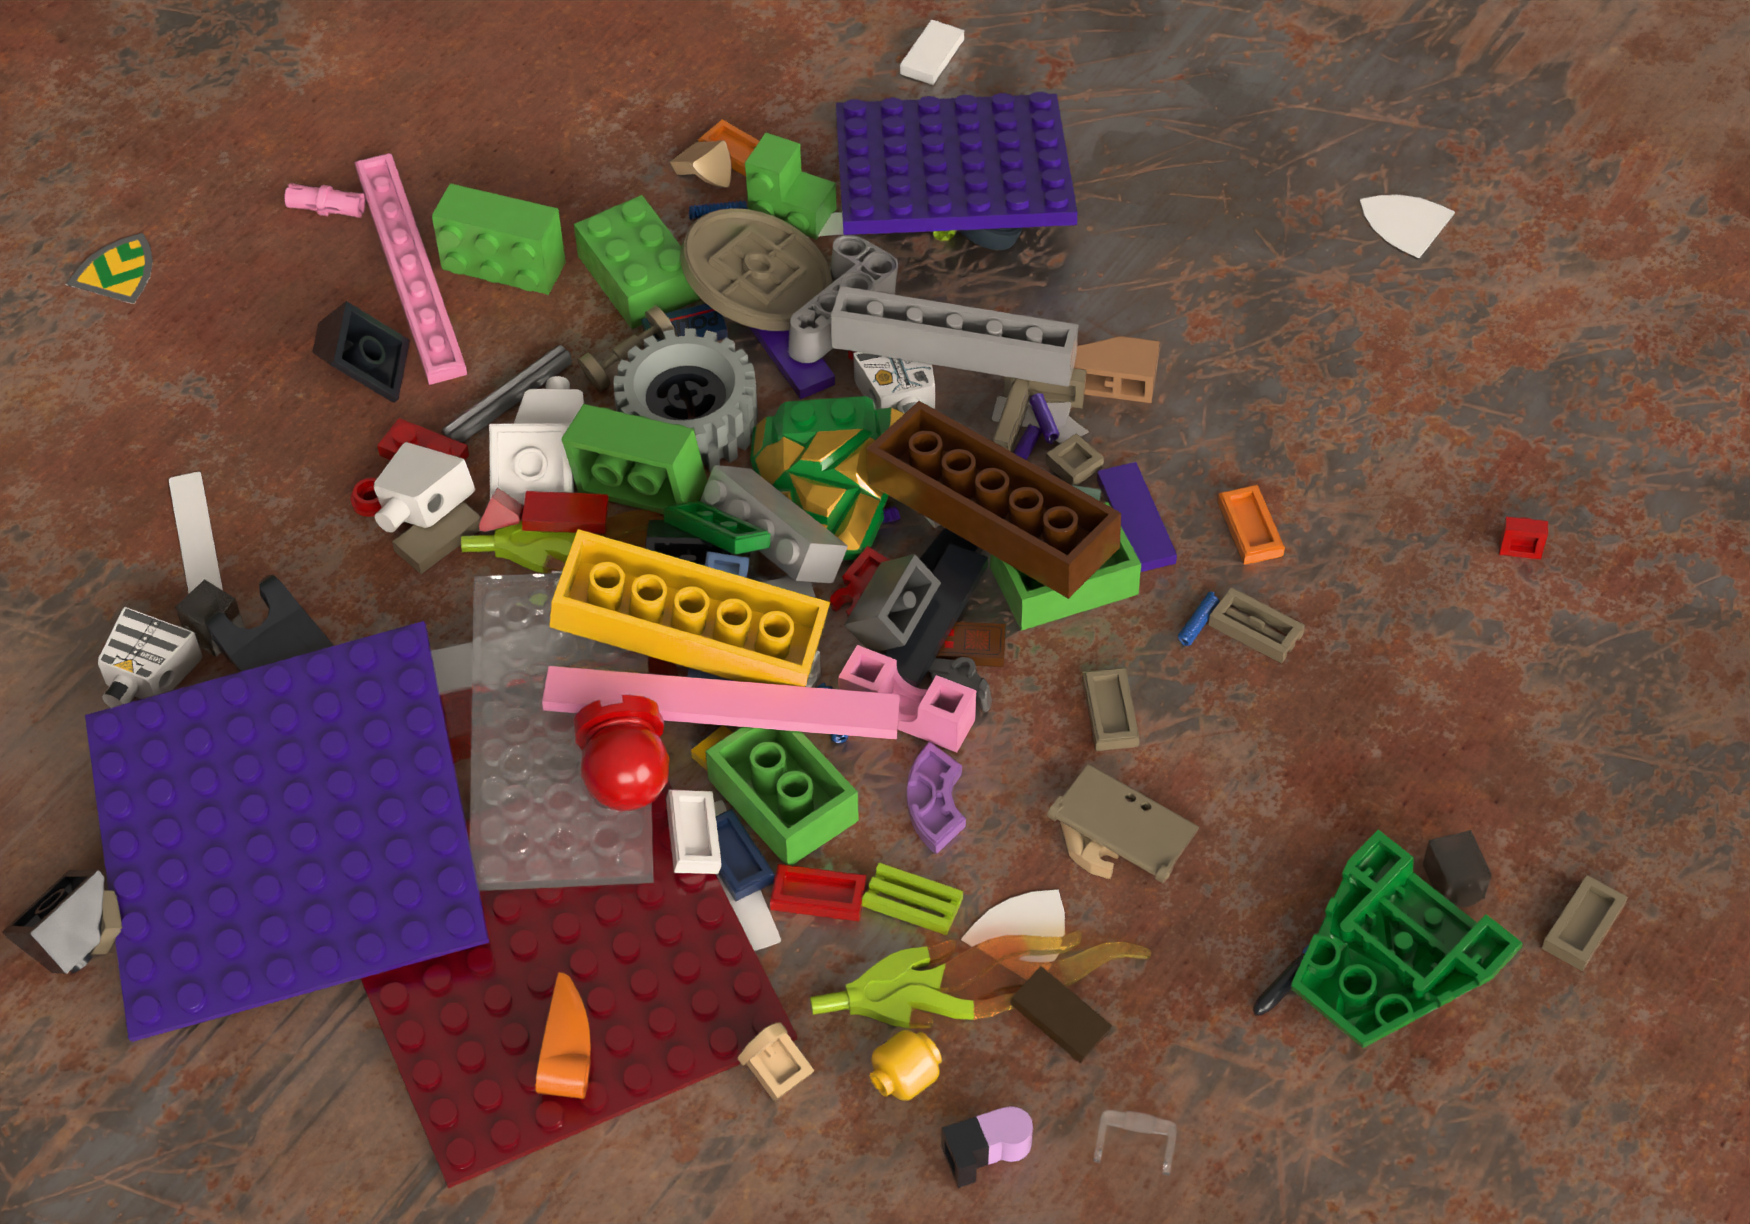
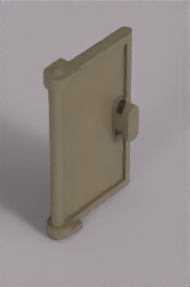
[1047,764,1199,883]

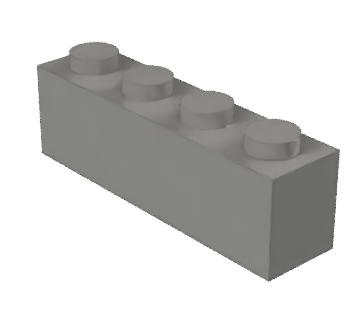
[700,465,848,583]

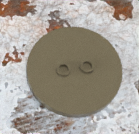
[680,208,832,331]

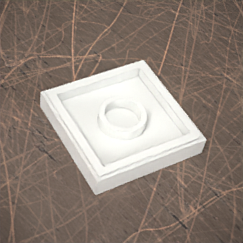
[489,423,574,505]

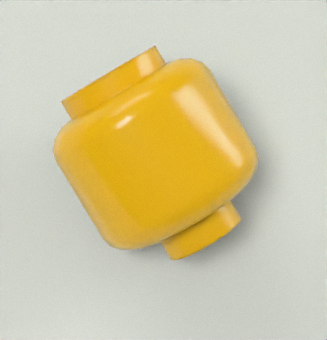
[870,1030,942,1101]

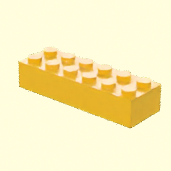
[549,529,830,687]

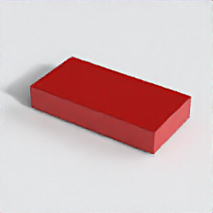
[522,491,609,534]
[770,864,867,922]

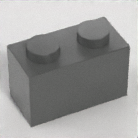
[844,554,941,652]

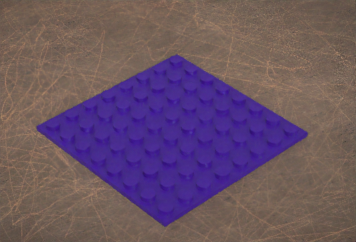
[85,621,489,1042]

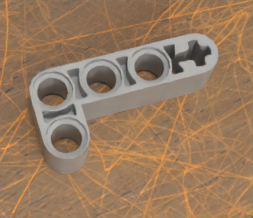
[788,235,898,363]

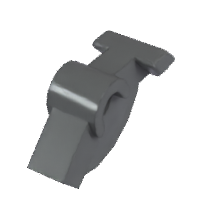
[929,657,992,712]

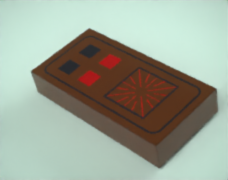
[936,622,1006,667]

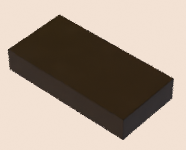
[1009,966,1112,1063]

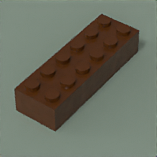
[866,401,1121,599]

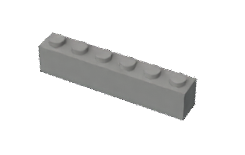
[831,286,1078,387]

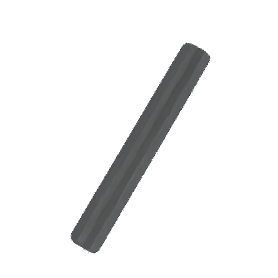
[442,345,572,443]

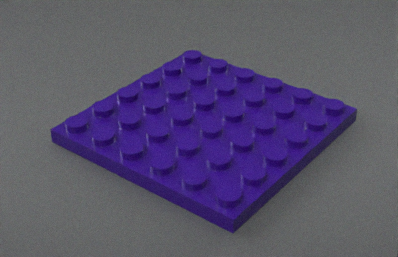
[836,92,1077,235]

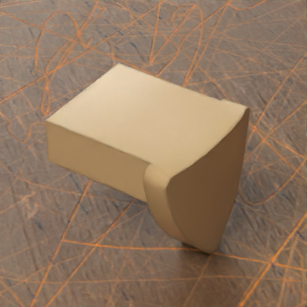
[670,140,731,187]
[737,1023,814,1102]

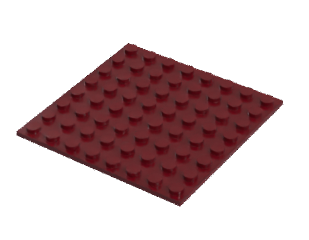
[360,775,797,1189]

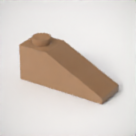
[1074,336,1160,403]

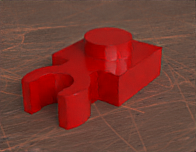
[829,546,890,617]

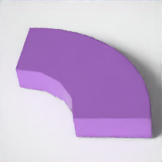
[907,741,966,854]

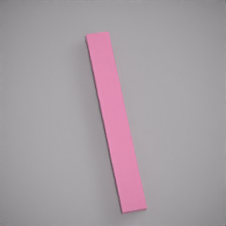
[355,153,467,385]
[542,666,900,739]

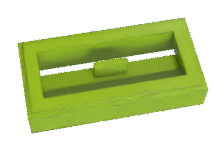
[862,863,963,936]

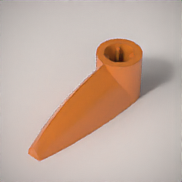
[536,972,590,1099]

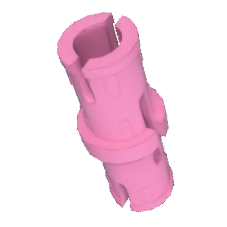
[285,183,365,218]

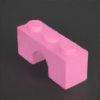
[838,645,976,753]

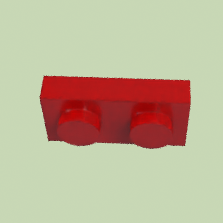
[377,418,469,461]

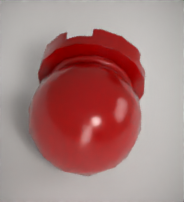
[573,694,670,811]

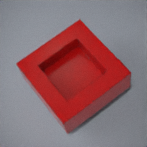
[1499,516,1548,560]

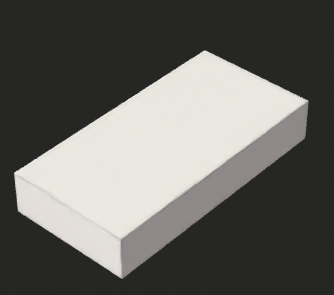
[900,20,964,85]
[666,790,721,874]

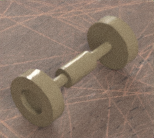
[577,305,678,392]

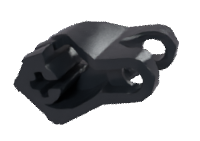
[204,575,334,672]

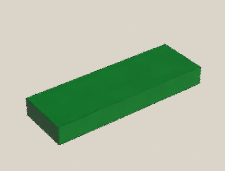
[664,501,771,554]

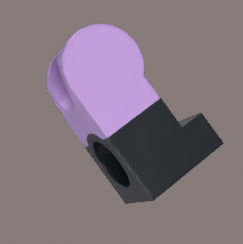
[941,1106,1033,1188]

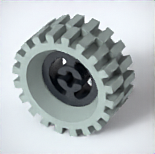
[613,328,758,472]

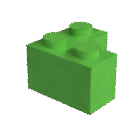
[745,133,837,240]

